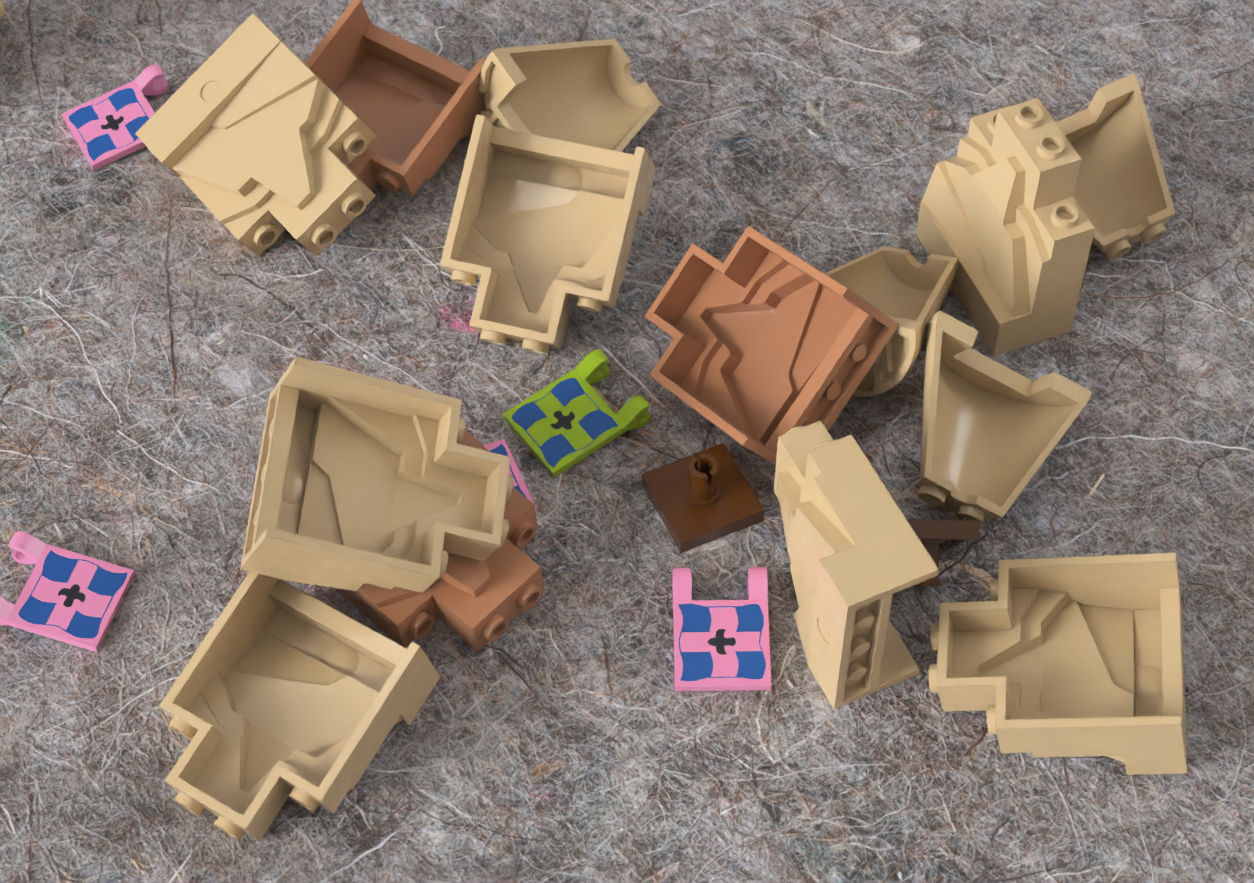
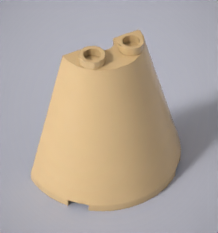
[479,39,661,152]
[1056,73,1176,261]
[824,246,958,397]
[918,310,1092,525]

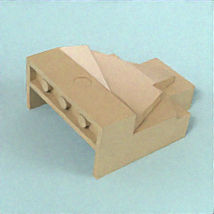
[135,13,377,256]
[916,98,1095,357]
[440,114,656,354]
[240,356,514,593]
[774,420,939,710]
[929,552,1188,775]
[159,572,440,842]

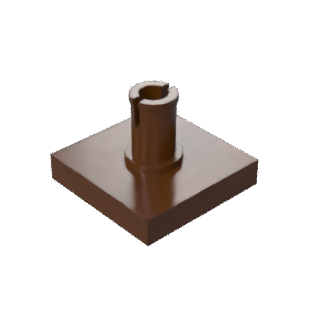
[642,443,764,553]
[907,519,979,586]

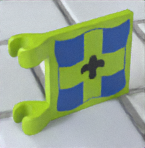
[503,349,651,478]

